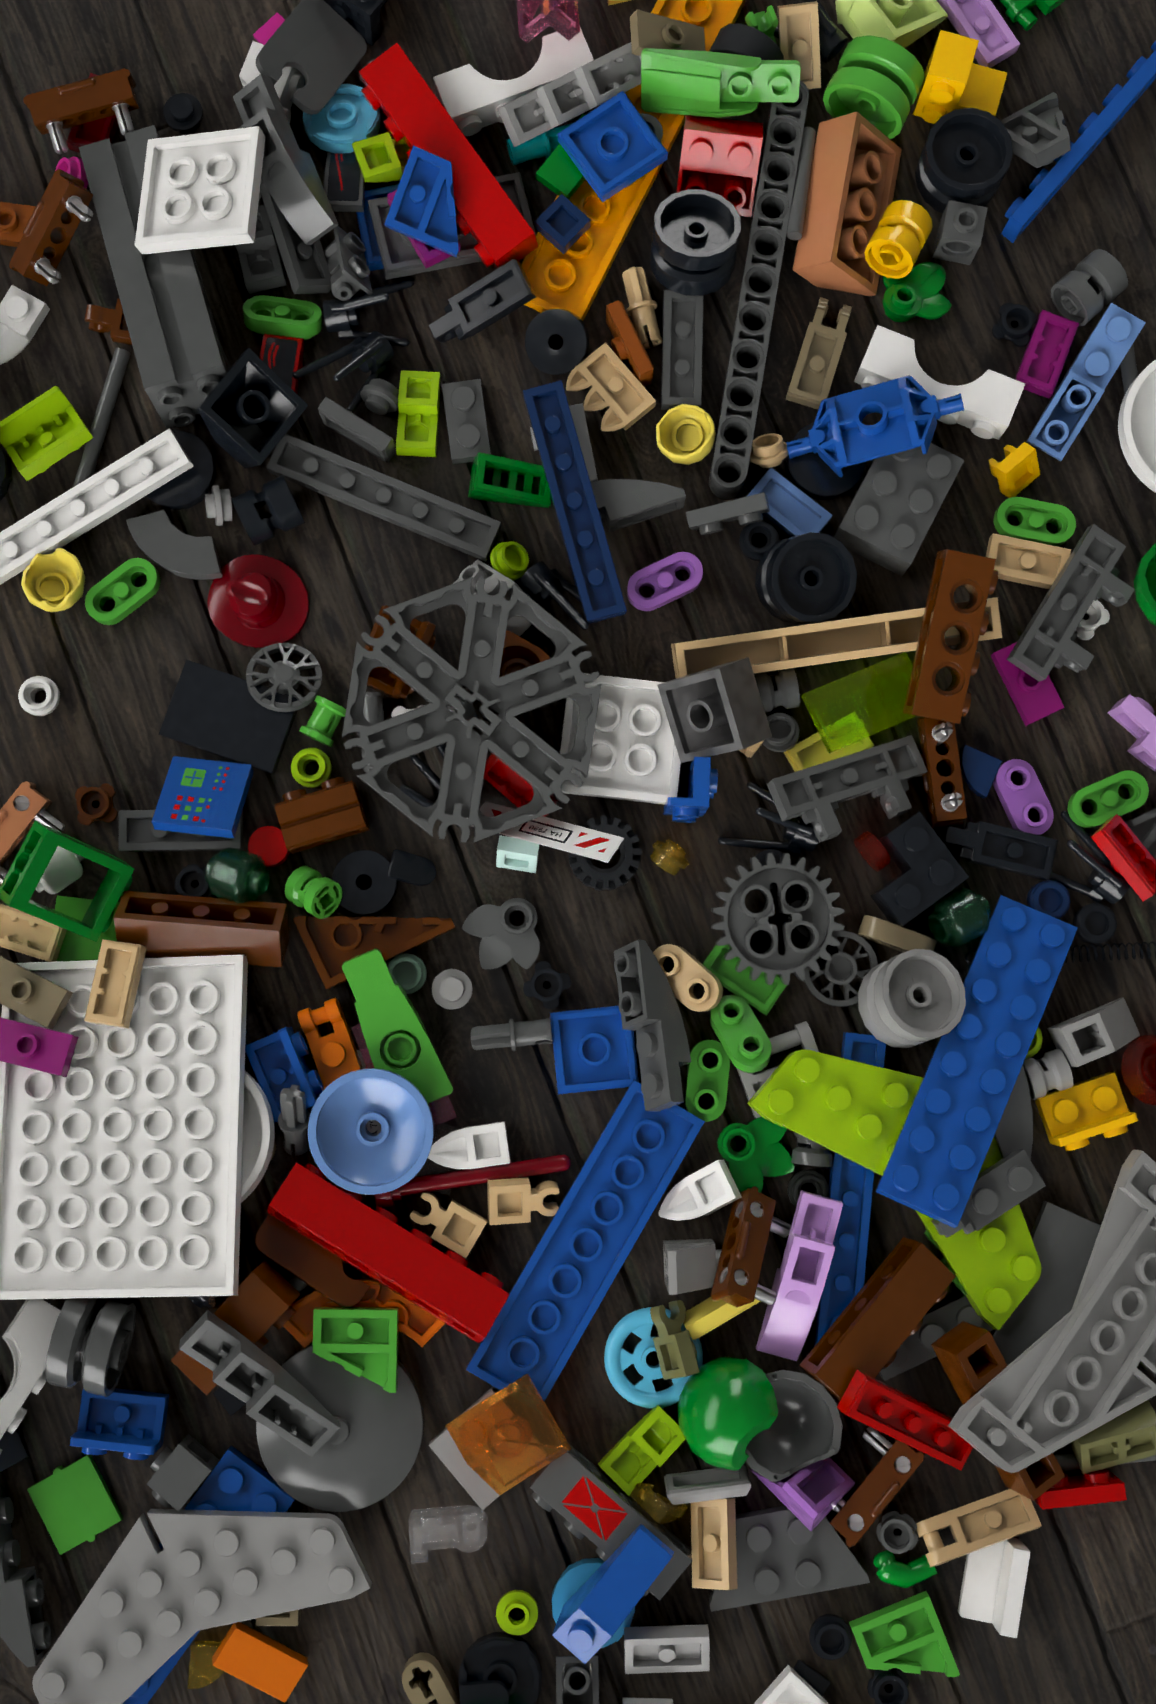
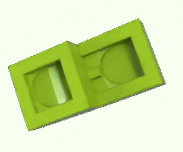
[352,132,410,183]
[396,370,440,457]
[598,1405,685,1496]

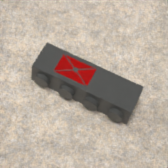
[530,1438,693,1601]

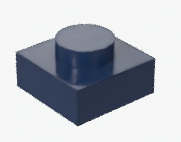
[535,194,591,254]

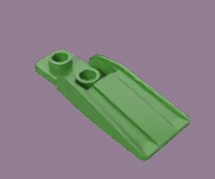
[641,48,801,118]
[342,949,453,1103]

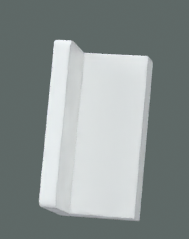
[958,1538,1031,1638]

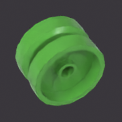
[823,35,925,139]

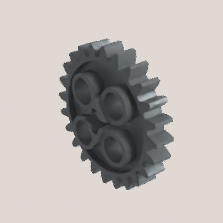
[711,853,845,985]

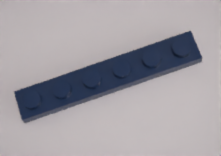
[523,380,627,624]

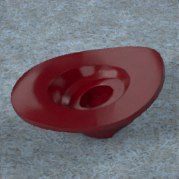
[207,554,310,648]

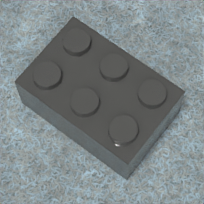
[834,443,964,577]

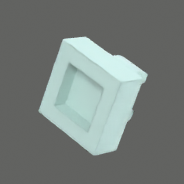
[496,835,540,873]

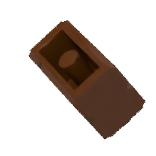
[274,777,370,854]

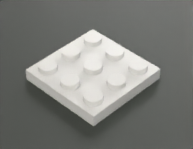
[135,126,266,254]
[560,673,681,805]

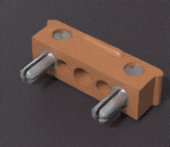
[0,781,65,884]

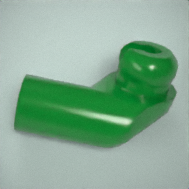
[873,1550,937,1588]

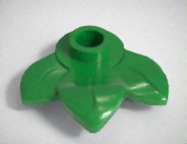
[882,262,952,322]
[717,1117,794,1193]

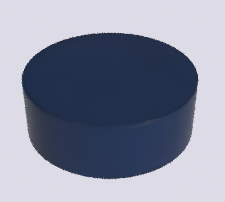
[1026,880,1070,919]

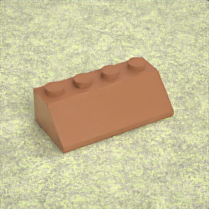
[793,112,902,296]

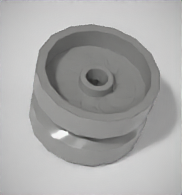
[858,949,966,1048]

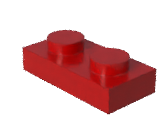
[1034,1468,1127,1510]

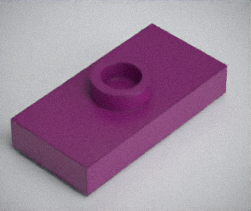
[1015,309,1079,399]
[990,642,1065,726]
[0,1017,79,1077]

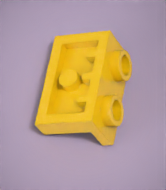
[1035,1072,1138,1151]

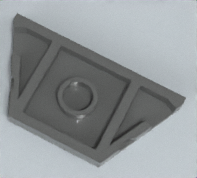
[709,1505,870,1612]

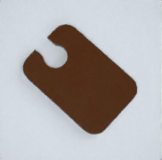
[255,1215,370,1308]

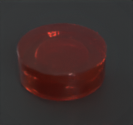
[853,831,891,872]

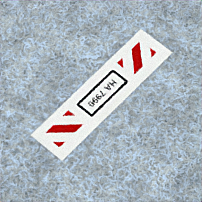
[471,801,625,863]

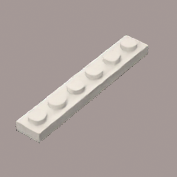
[0,428,194,585]

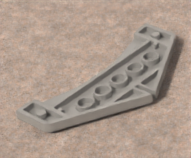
[948,1149,1156,1473]
[32,1509,372,1704]

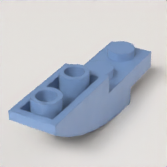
[1026,303,1146,462]

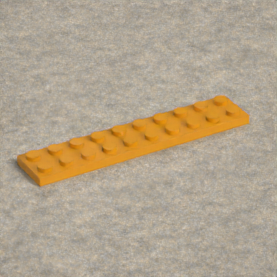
[521,0,746,321]

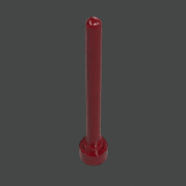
[374,1154,571,1208]

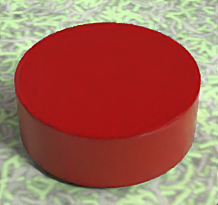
[248,826,290,867]

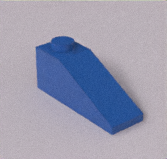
[552,1524,674,1664]

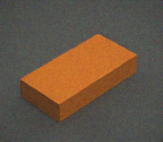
[212,1622,308,1703]

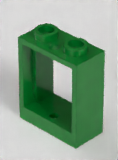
[0,821,134,942]

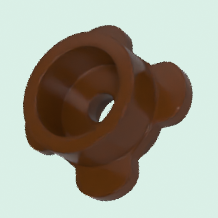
[75,783,118,826]

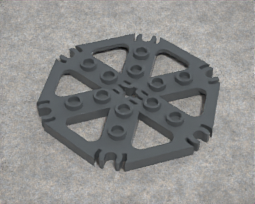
[342,577,602,843]

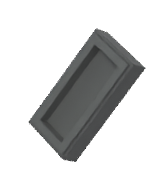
[318,396,396,463]

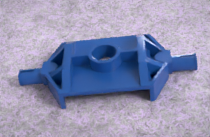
[786,375,964,477]

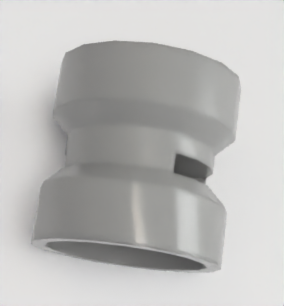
[1023,1049,1074,1100]

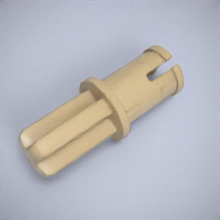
[622,267,663,349]

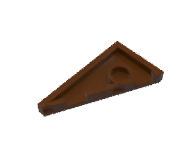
[293,916,456,989]

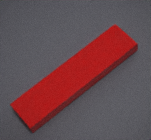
[837,1370,973,1471]

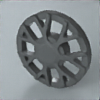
[246,643,322,712]
[804,931,878,1007]

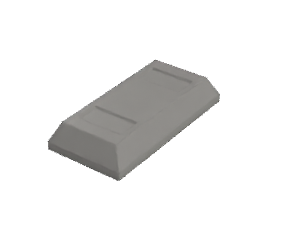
[664,1465,751,1505]

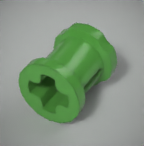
[299,695,346,747]

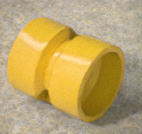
[864,200,933,279]

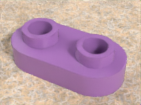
[627,552,703,611]
[993,759,1054,835]

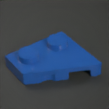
[384,145,459,258]

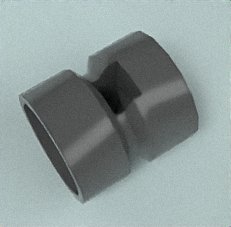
[1051,249,1128,326]

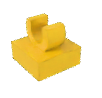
[988,442,1040,498]

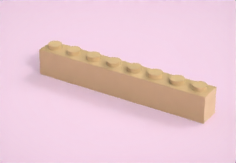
[671,597,1002,679]

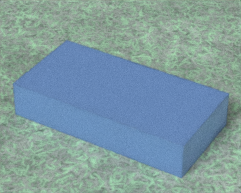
[747,468,833,537]

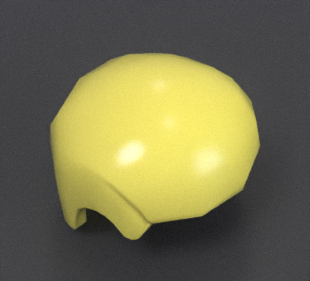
[656,404,716,465]
[21,548,85,612]

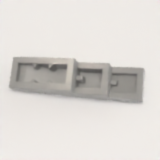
[497,42,641,147]

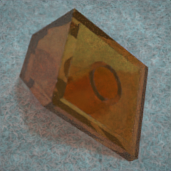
[445,1374,571,1495]

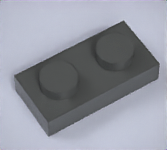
[442,379,491,465]
[686,492,770,535]

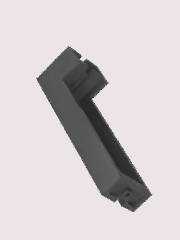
[79,125,231,428]

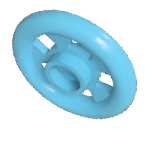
[604,1307,703,1409]

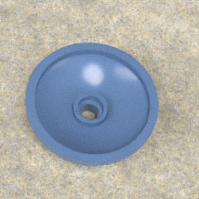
[308,1068,434,1195]

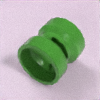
[284,866,342,919]

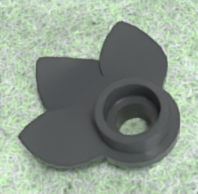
[462,898,540,970]

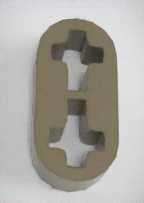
[858,915,937,953]
[402,1652,460,1704]

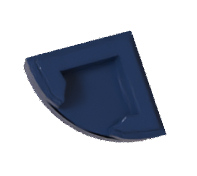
[959,745,1002,799]

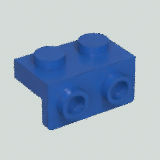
[663,757,718,823]
[245,1027,324,1122]
[70,1388,170,1460]

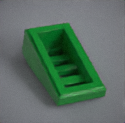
[468,452,551,508]

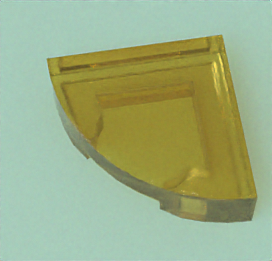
[630,1483,688,1524]
[188,1640,224,1689]

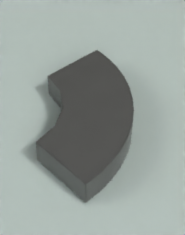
[126,510,223,580]

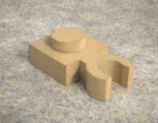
[487,1177,559,1225]
[410,1192,488,1258]

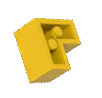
[913,30,1007,124]

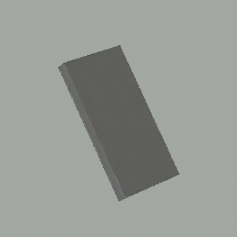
[368,172,536,280]
[990,1201,1101,1365]

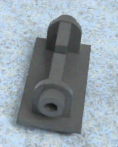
[325,226,372,301]

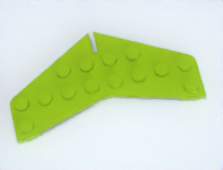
[747,1049,1042,1330]

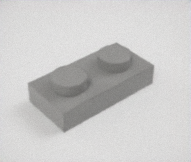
[624,1624,710,1674]

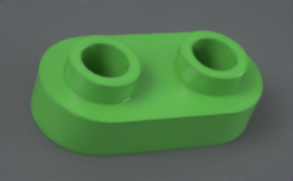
[243,295,322,340]
[993,497,1076,547]
[85,558,161,625]
[1067,770,1149,828]
[710,995,772,1073]
[684,1039,730,1122]

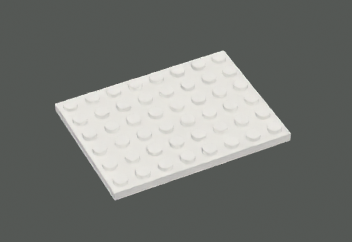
[0,955,248,1300]

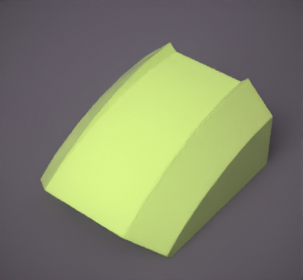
[835,0,948,48]

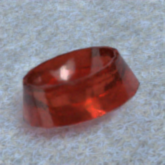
[1121,1034,1156,1106]

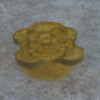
[650,839,690,875]

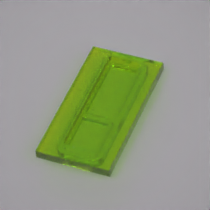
[801,652,916,754]

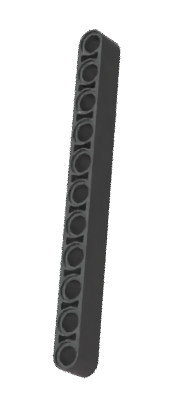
[709,80,809,499]

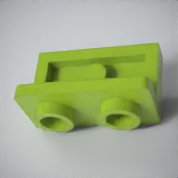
[0,386,94,481]

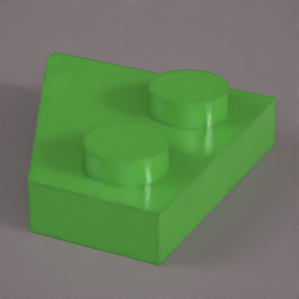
[312,1307,399,1393]
[849,1591,960,1677]

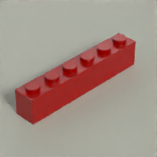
[359,43,539,269]
[267,1162,510,1343]

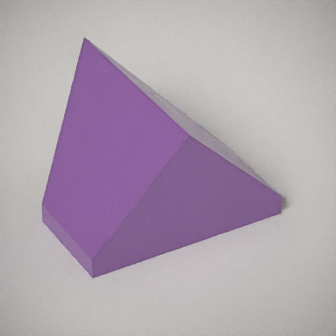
[750,1457,855,1532]

